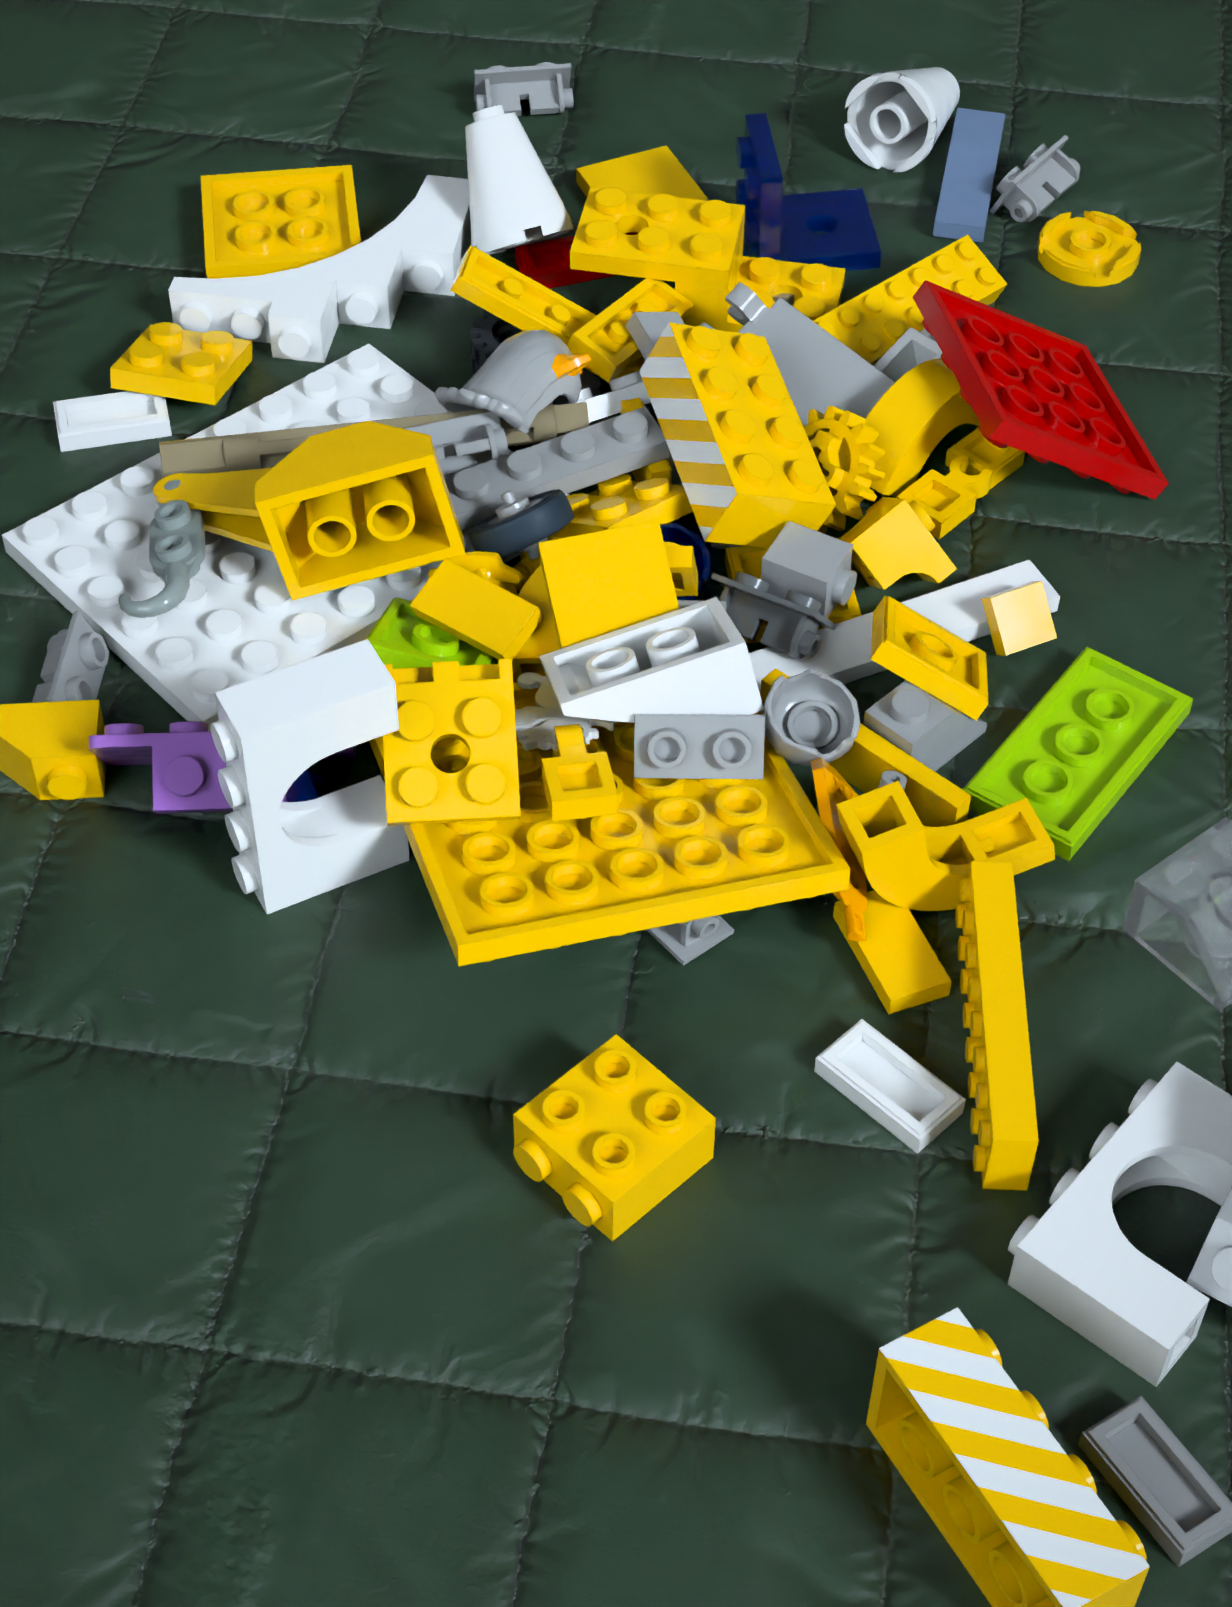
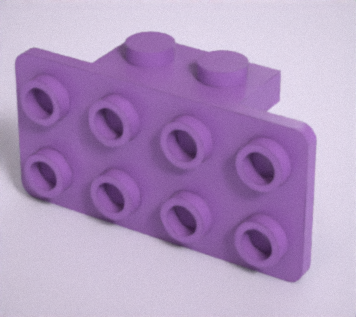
[88,721,356,814]

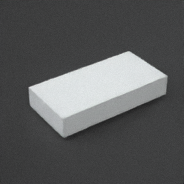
[53,391,172,452]
[814,1019,966,1154]

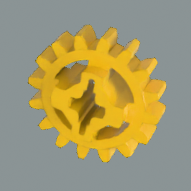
[802,406,885,534]

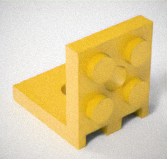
[383,658,521,826]

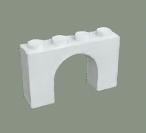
[210,639,409,914]
[1008,1062,1232,1387]

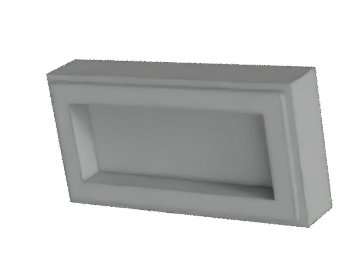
[1078,1396,1232,1567]

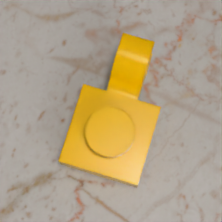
[542,724,618,821]

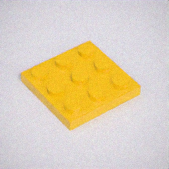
[201,165,361,279]

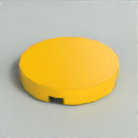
[1037,211,1141,287]

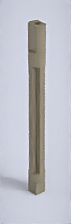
[159,402,590,478]

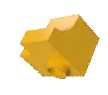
[839,497,957,590]

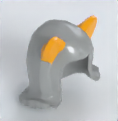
[434,330,591,447]

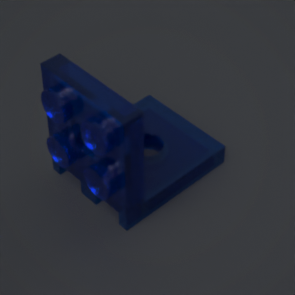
[735,113,881,271]

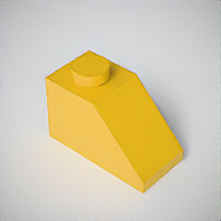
[0,699,106,800]

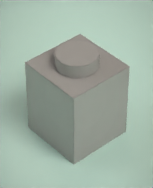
[761,521,857,618]

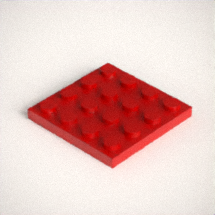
[912,280,1169,500]

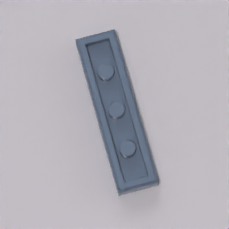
[933,108,1006,243]

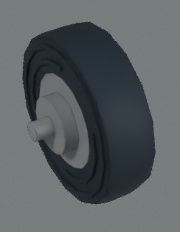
[468,489,574,560]

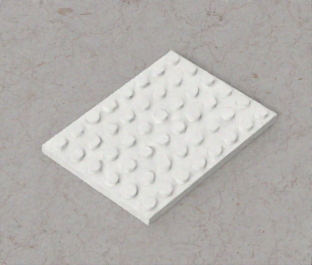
[2,344,569,732]

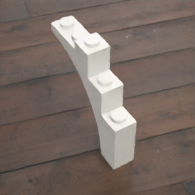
[168,175,472,363]

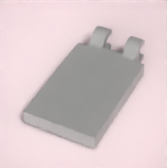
[700,282,895,425]

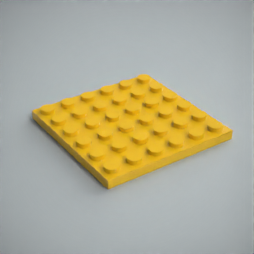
[369,683,850,967]

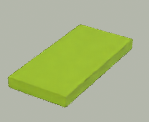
[962,647,1193,862]

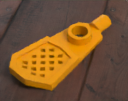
[810,757,868,942]

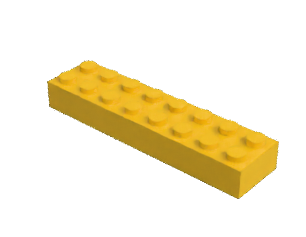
[813,234,1007,366]
[955,861,1039,1191]

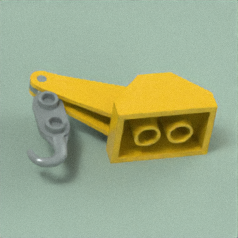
[118,420,465,618]

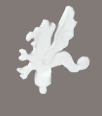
[515,672,618,751]

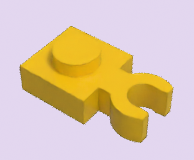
[896,454,993,540]

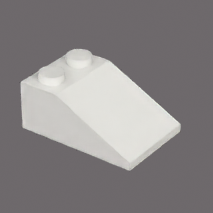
[539,597,764,723]

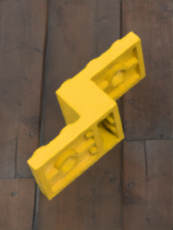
[570,187,845,333]

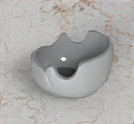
[762,669,860,766]

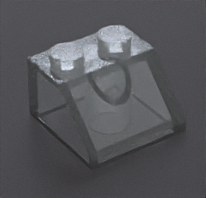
[1123,817,1232,1011]

